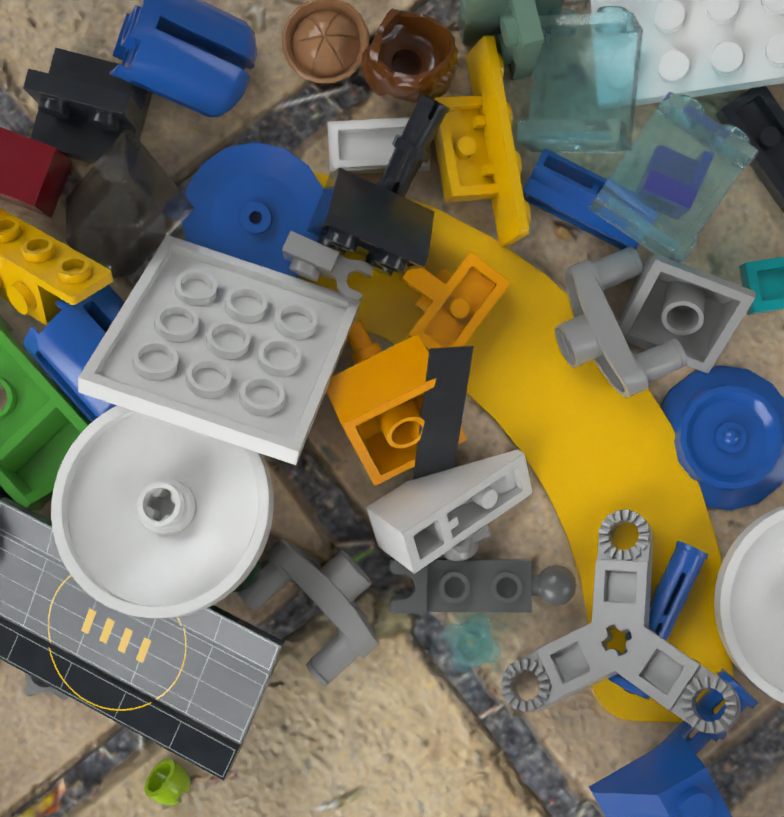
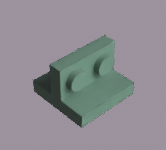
[457,0,564,81]

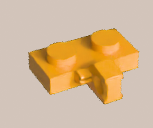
[401,251,511,351]

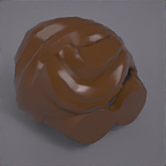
[361,8,458,103]

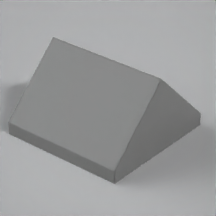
[618,254,756,373]

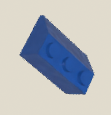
[589,735,732,817]

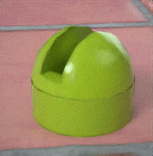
[144,758,191,807]

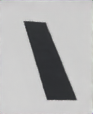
[413,346,474,480]

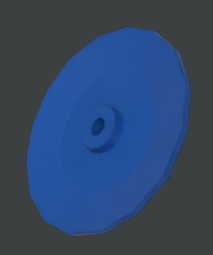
[181,142,324,278]
[660,365,784,511]

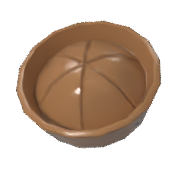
[282,0,369,84]

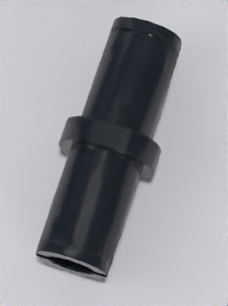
[376,93,450,198]

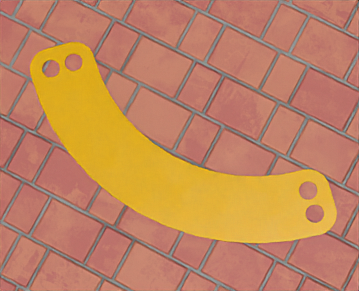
[298,172,733,723]

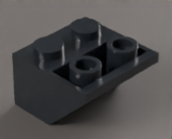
[307,167,435,276]

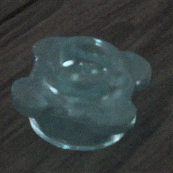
[442,613,500,672]

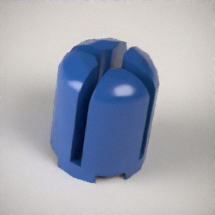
[109,0,258,117]
[24,285,125,423]

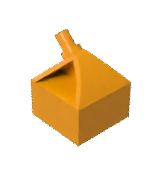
[326,320,467,486]

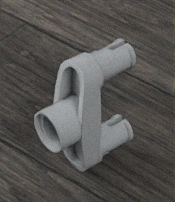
[554,246,688,398]
[236,539,379,687]

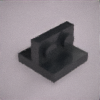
[23,48,153,174]

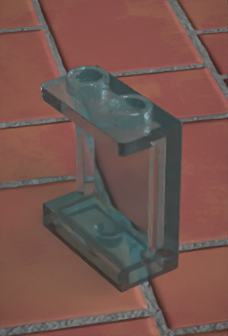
[517,6,643,153]
[588,92,759,263]

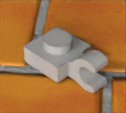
[282,230,373,303]

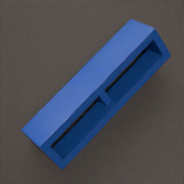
[523,148,658,250]

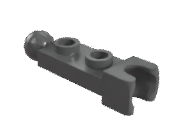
[389,558,577,614]

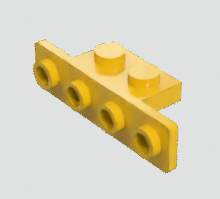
[433,35,531,247]
[0,208,113,326]

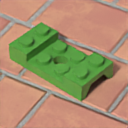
[0,315,90,510]

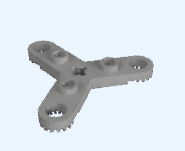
[500,509,741,734]

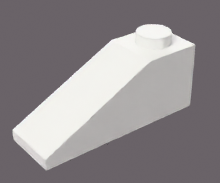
[366,449,533,574]

